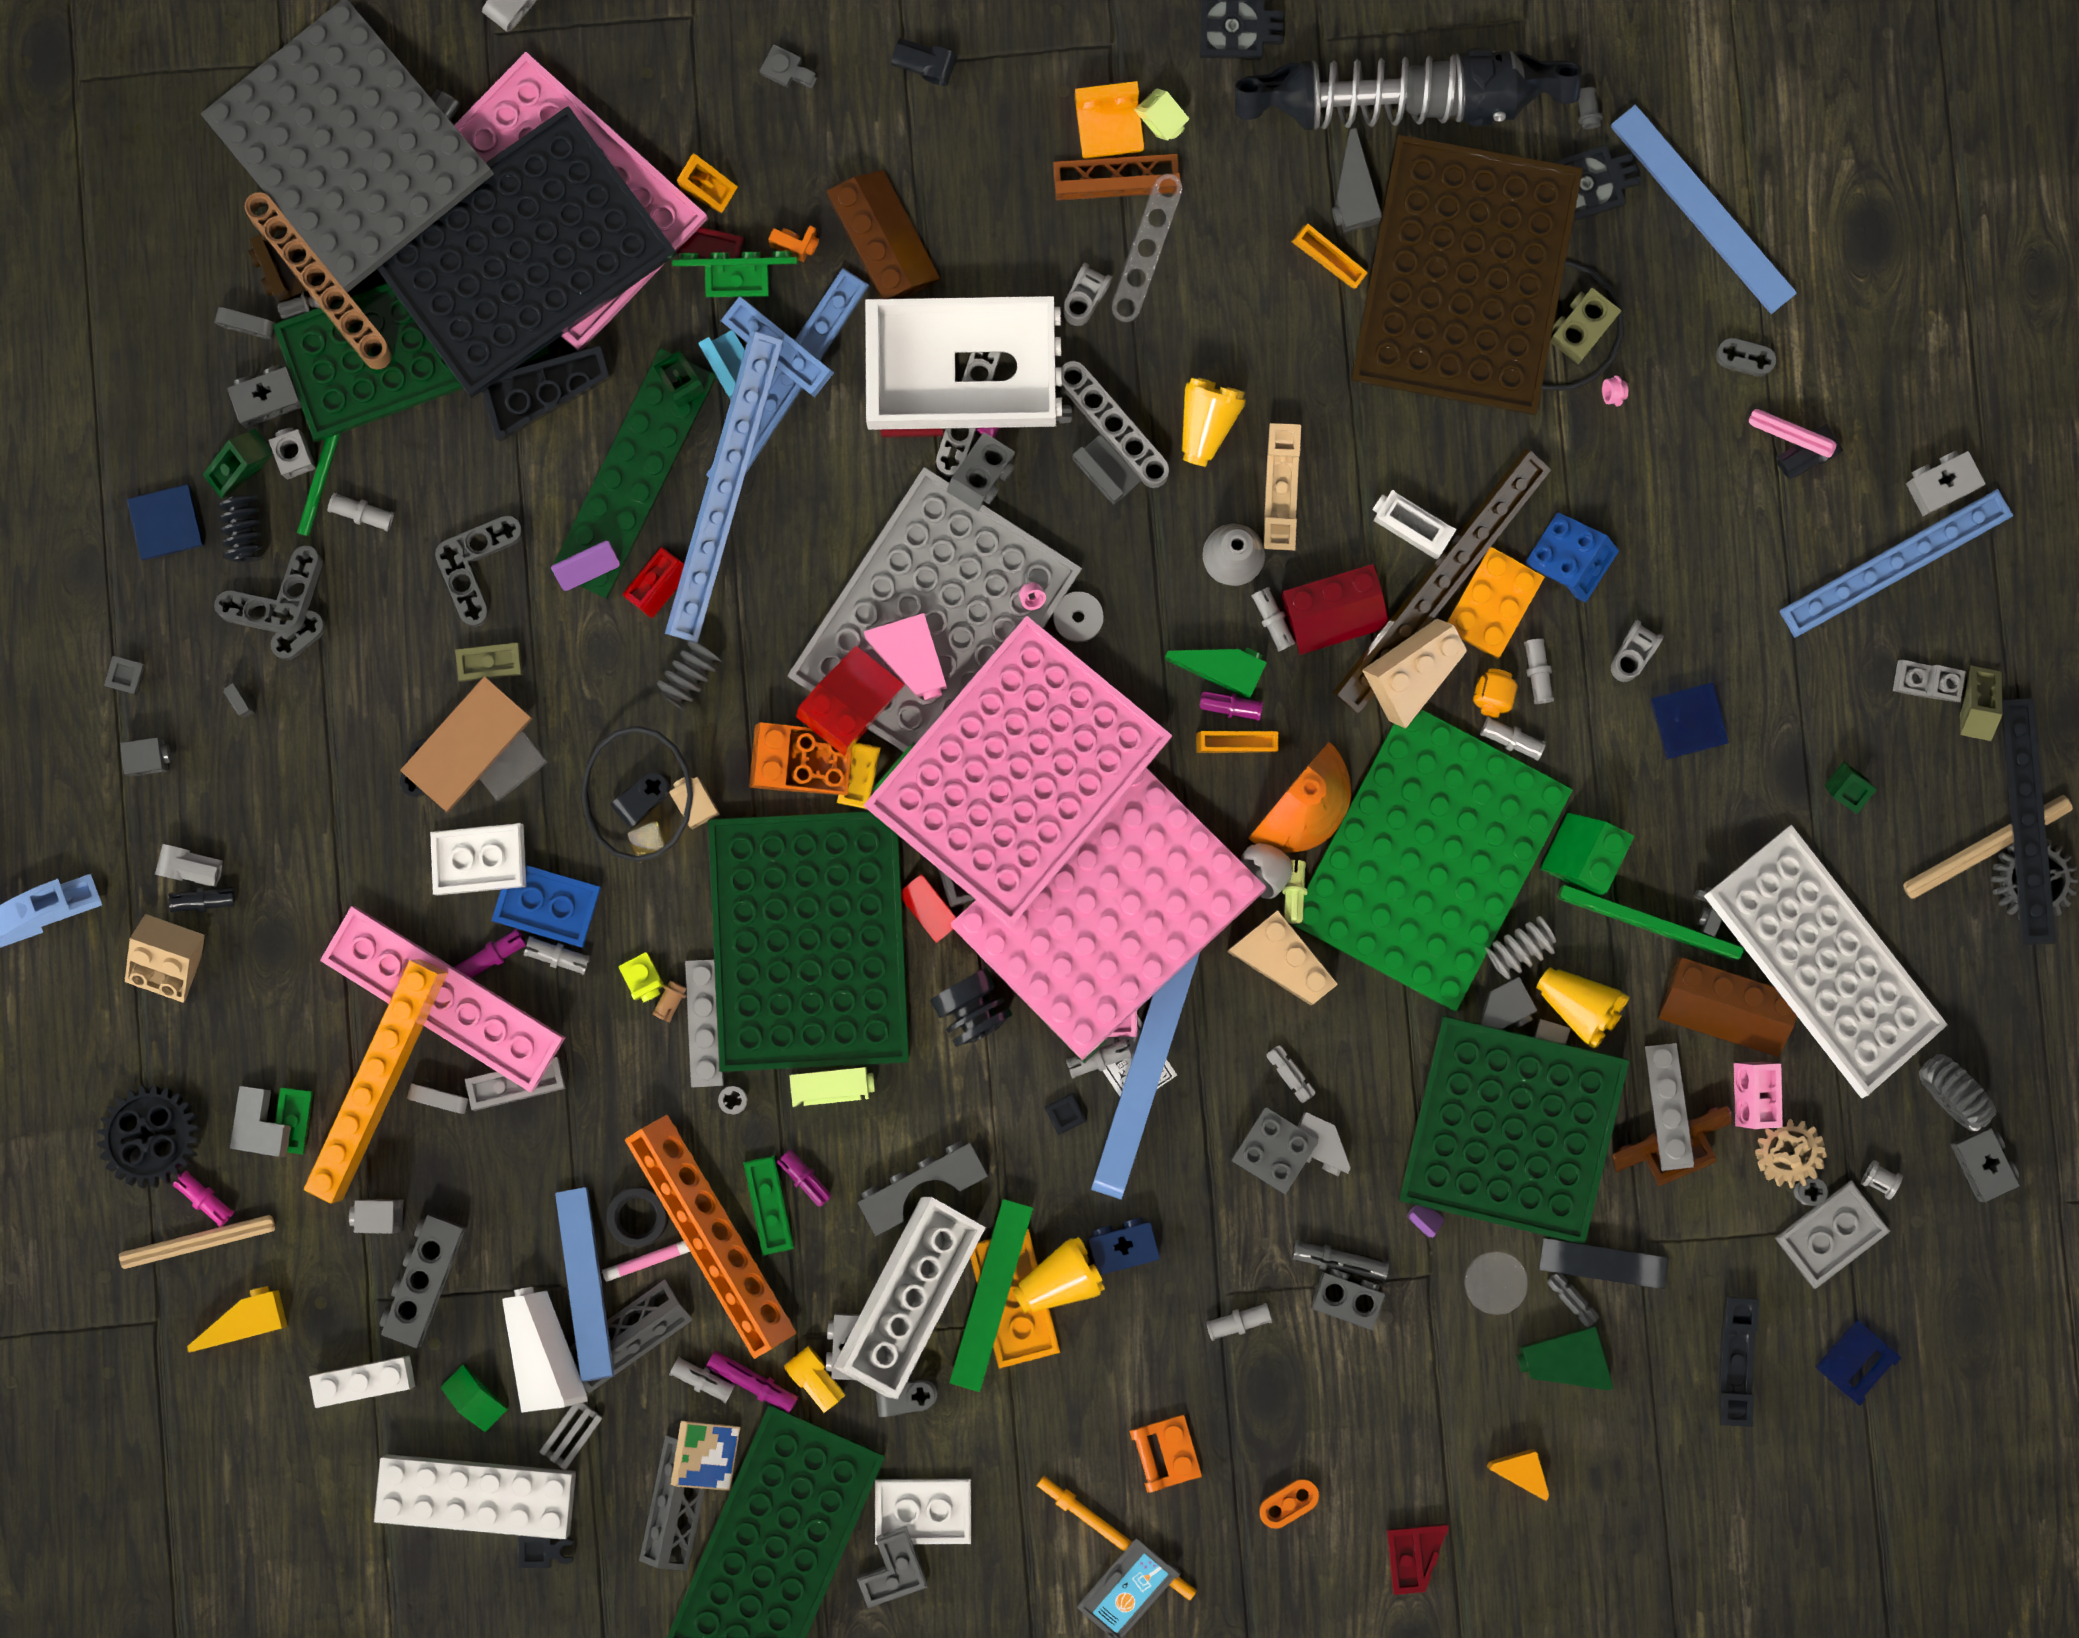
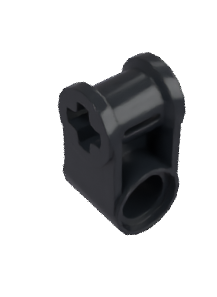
[610,773,670,829]

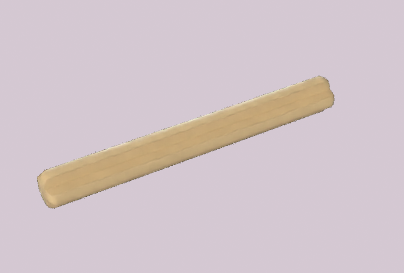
[119,1215,275,1269]

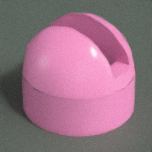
[1019,582,1046,610]

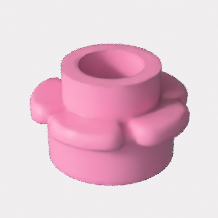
[1602,375,1628,406]

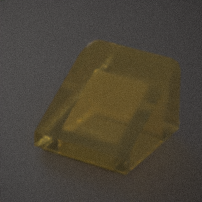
[628,821,668,863]

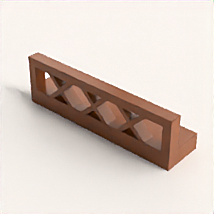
[1053,154,1181,201]

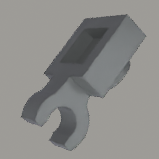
[759,44,817,90]

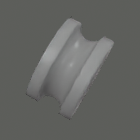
[718,1086,748,1115]

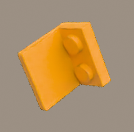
[1075,81,1144,159]

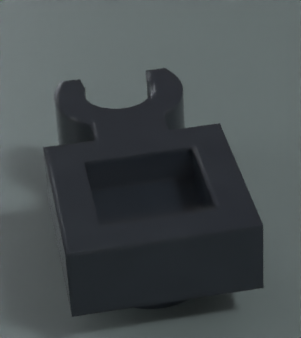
[518,1535,574,1568]

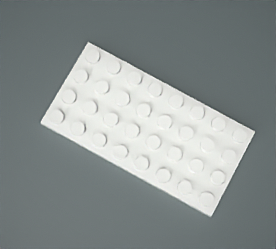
[1704,825,1948,1098]

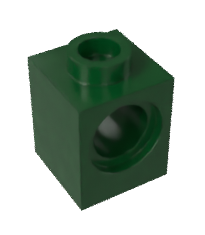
[1824,761,1877,814]

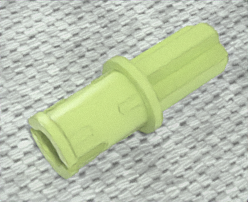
[1282,860,1307,924]

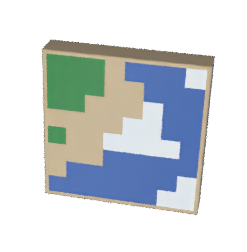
[671,1421,740,1491]

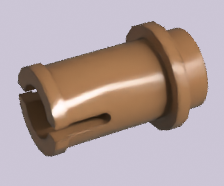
[652,980,687,1023]

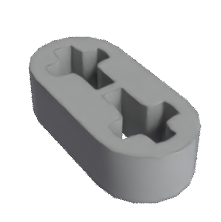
[407,1083,469,1114]

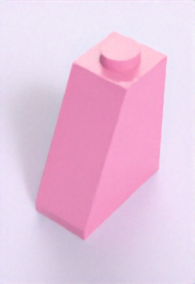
[864,613,947,700]

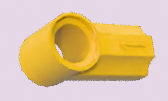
[784,1345,845,1413]

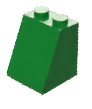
[1540,813,1634,896]

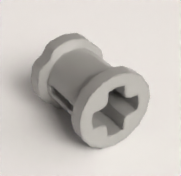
[1861,1160,1903,1200]

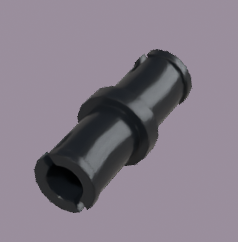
[168,887,235,913]

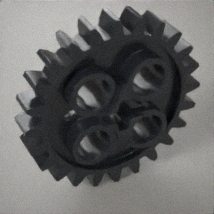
[97,1085,201,1189]

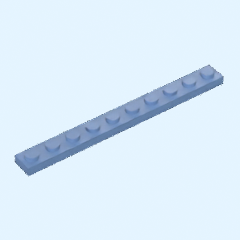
[665,331,783,643]

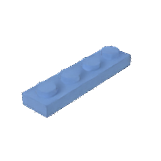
[721,296,834,397]

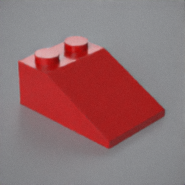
[796,646,904,756]

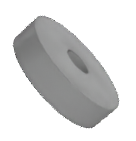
[1053,592,1103,643]

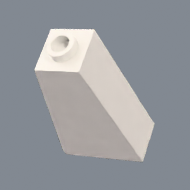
[502,1287,588,1412]

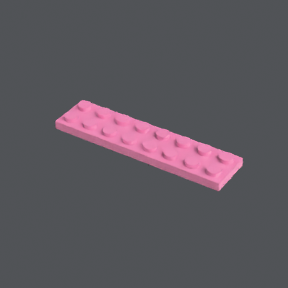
[320,906,566,1093]

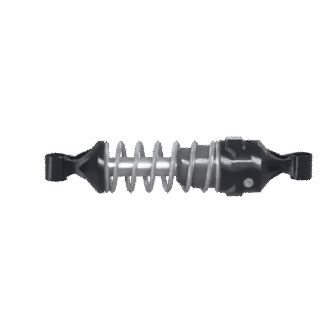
[1235,48,1582,130]

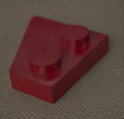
[1386,1524,1449,1595]

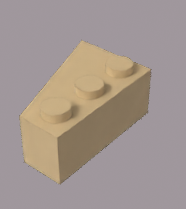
[1362,619,1467,729]
[1227,911,1338,1005]

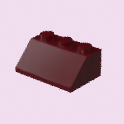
[1281,564,1388,655]

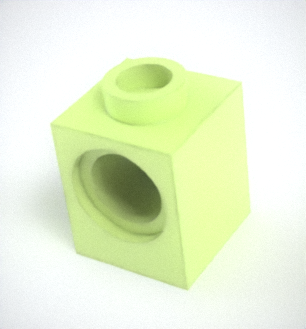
[1134,88,1189,140]

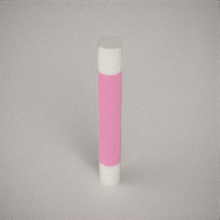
[602,1241,690,1282]

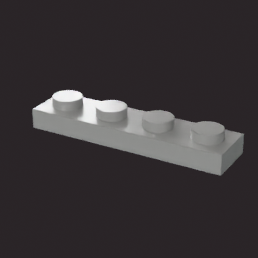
[685,960,724,1087]
[1645,1043,1694,1171]

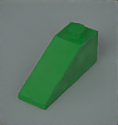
[1164,648,1267,699]

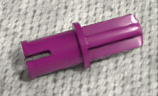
[1199,691,1263,721]
[777,1149,831,1207]

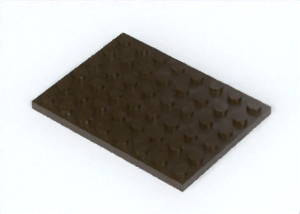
[1351,135,1583,415]

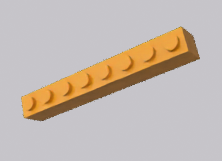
[303,959,448,1204]

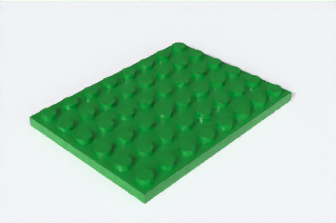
[1289,709,1573,1012]

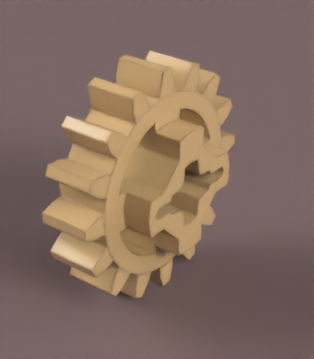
[1755,1119,1827,1188]

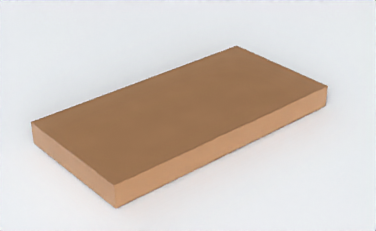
[400,676,532,813]

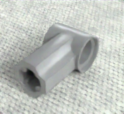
[155,844,223,887]

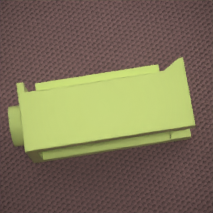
[789,1067,875,1107]

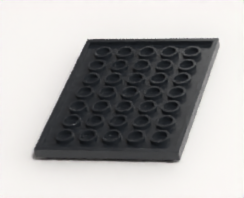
[377,106,677,399]

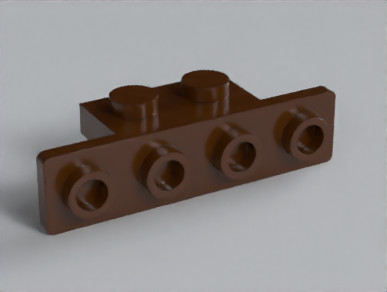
[1612,1106,1732,1187]

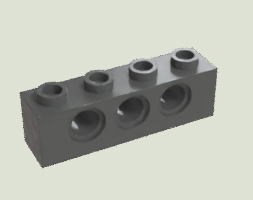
[379,1214,467,1348]

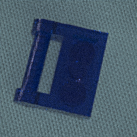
[1815,1320,1901,1406]

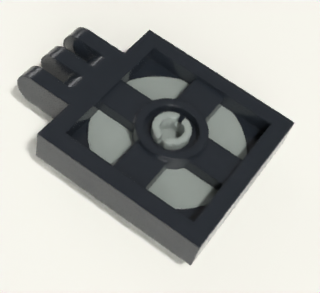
[1200,0,1285,59]
[1551,145,1641,222]

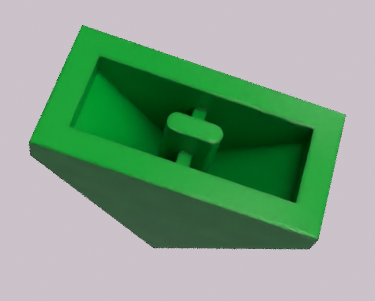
[441,1364,508,1432]

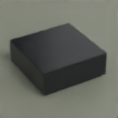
[1044,1093,1086,1135]

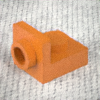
[768,225,819,262]

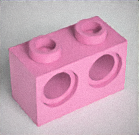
[1734,1062,1783,1129]

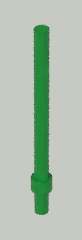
[297,434,340,537]

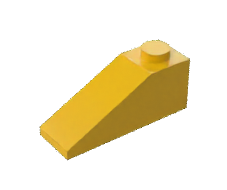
[187,1286,288,1352]

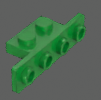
[672,251,799,297]

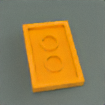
[1447,547,1545,659]

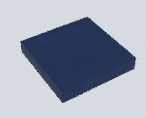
[127,484,204,561]

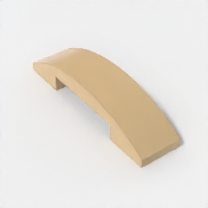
[1264,423,1301,550]

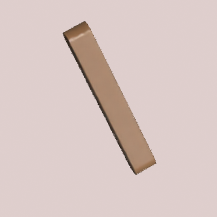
[245,192,392,370]

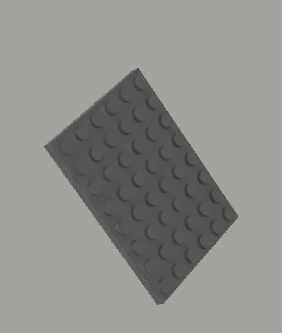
[201,0,494,292]

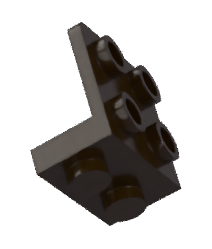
[248,232,325,303]

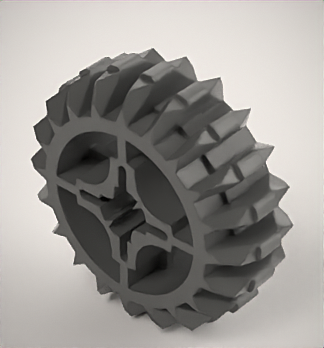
[1991,839,2079,920]
[1919,1054,1996,1132]

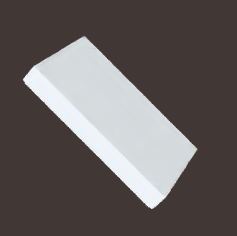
[430,823,526,895]
[875,1478,971,1545]

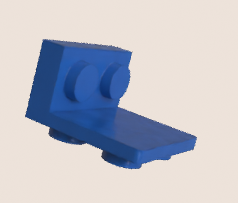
[1525,513,1619,603]

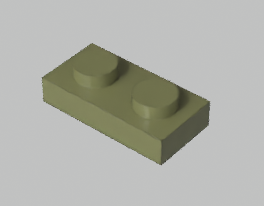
[455,642,522,682]

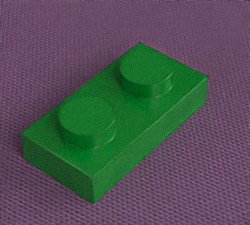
[275,1088,314,1155]

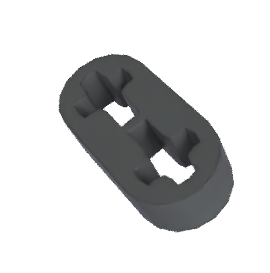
[214,307,275,339]
[1716,338,1776,377]
[270,611,326,660]

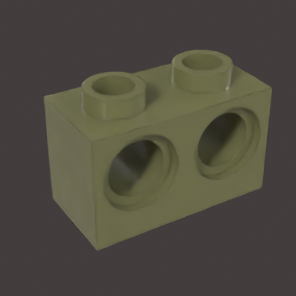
[1550,288,1622,365]

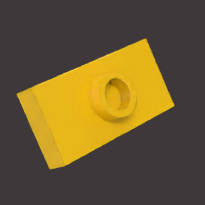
[837,743,881,809]

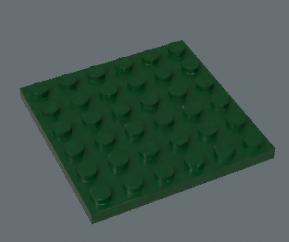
[1399,1016,1630,1245]

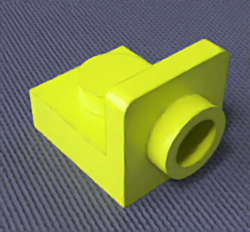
[618,952,664,1003]

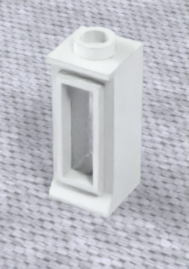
[1373,490,1457,560]

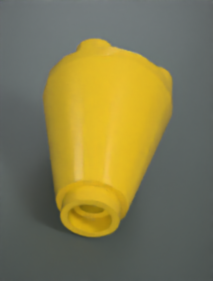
[1182,377,1246,467]
[1536,967,1630,1050]
[1013,1237,1105,1313]

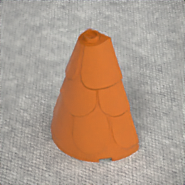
[1248,742,1351,853]

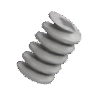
[1485,916,1556,980]

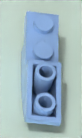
[0,874,102,948]

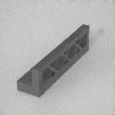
[569,1280,693,1393]
[639,1435,705,1571]

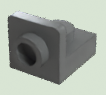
[1694,887,1722,937]

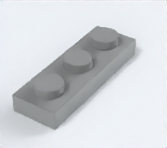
[465,1057,566,1111]

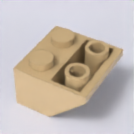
[125,914,204,1003]

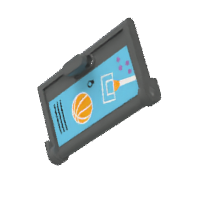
[1076,1537,1181,1638]

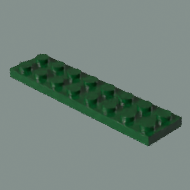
[550,348,717,599]

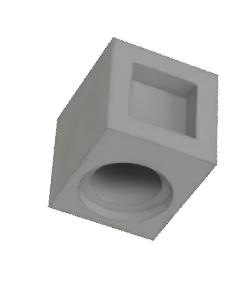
[269,428,316,480]

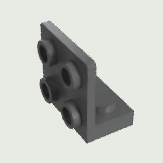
[1230,1108,1318,1195]

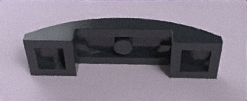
[1539,1238,1669,1289]
[1719,1297,1759,1427]

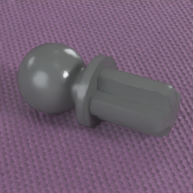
[278,291,335,319]

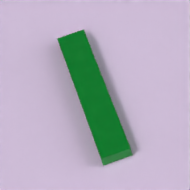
[1557,885,1744,961]
[949,1199,1033,1392]

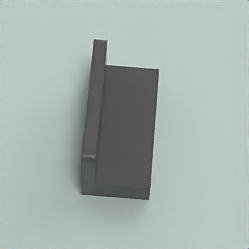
[1072,435,1141,506]

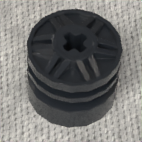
[930,968,1013,1047]

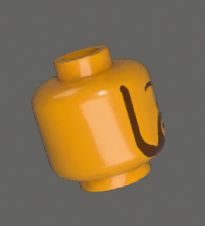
[1473,669,1518,717]

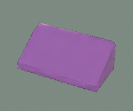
[551,541,620,591]

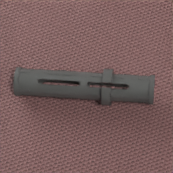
[1292,1240,1389,1282]

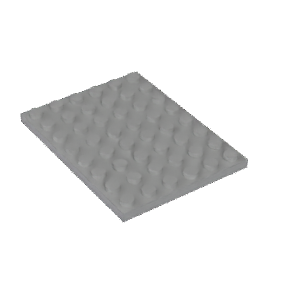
[787,467,1082,752]

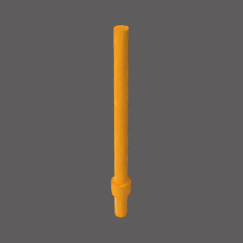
[1036,1476,1197,1601]

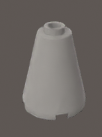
[1203,524,1265,586]

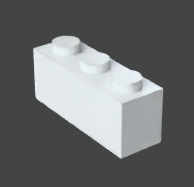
[309,1355,415,1408]

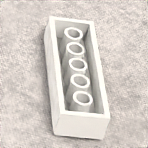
[833,1197,986,1399]
[374,1454,576,1539]

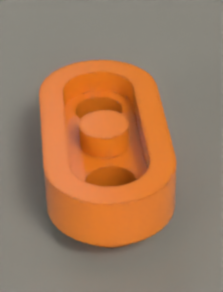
[1259,1479,1319,1529]

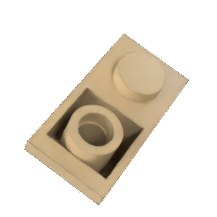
[669,776,720,829]

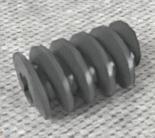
[657,640,722,712]

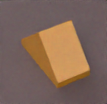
[677,154,737,213]
[1487,1449,1549,1501]

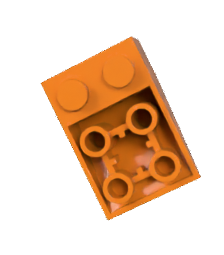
[749,722,852,795]

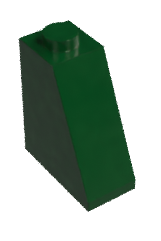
[1516,1326,1614,1391]

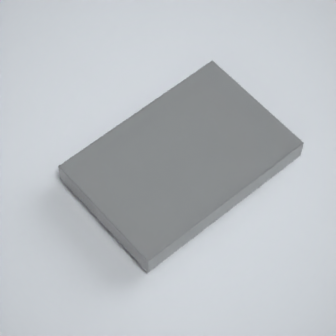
[1775,1180,1890,1289]

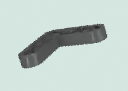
[435,516,523,627]
[214,546,323,635]

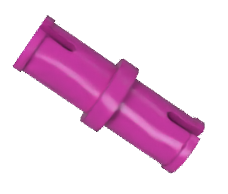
[173,1171,234,1227]

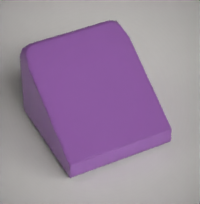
[1407,1205,1444,1238]

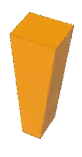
[1291,224,1368,289]
[1196,731,1278,753]

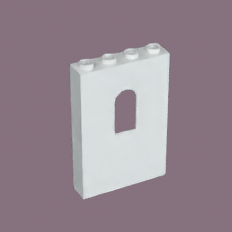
[865,296,1062,430]

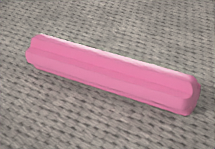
[1749,409,1837,457]

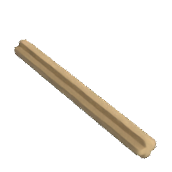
[1903,795,2073,899]

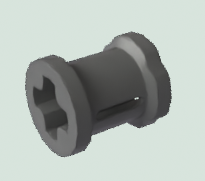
[1793,1177,1828,1206]

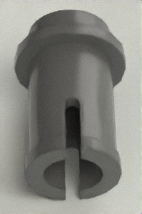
[1578,87,1603,129]

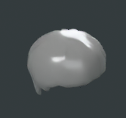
[1240,843,1293,899]

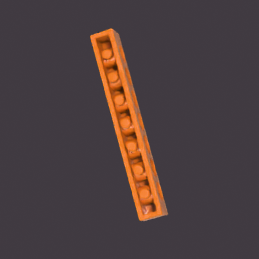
[625,1115,796,1359]

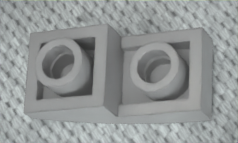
[1893,660,1966,702]

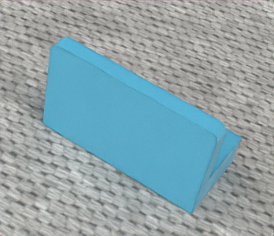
[698,330,745,400]

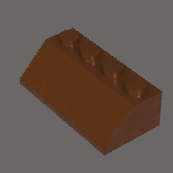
[827,170,940,299]
[1657,957,1797,1057]

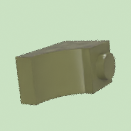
[1960,666,2003,741]

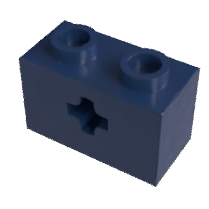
[1088,1217,1160,1275]

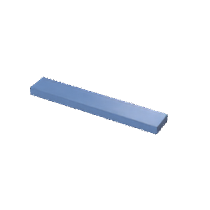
[555,1187,615,1382]

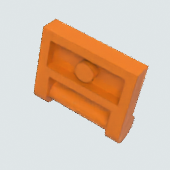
[1129,1414,1202,1493]

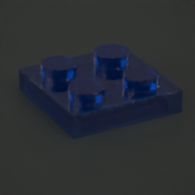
[1650,683,1729,760]

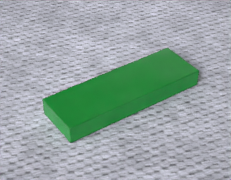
[743,1156,794,1255]

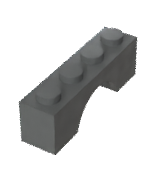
[858,1140,988,1236]

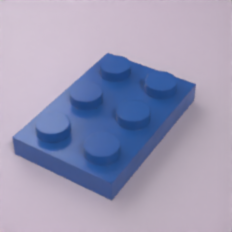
[491,865,601,948]

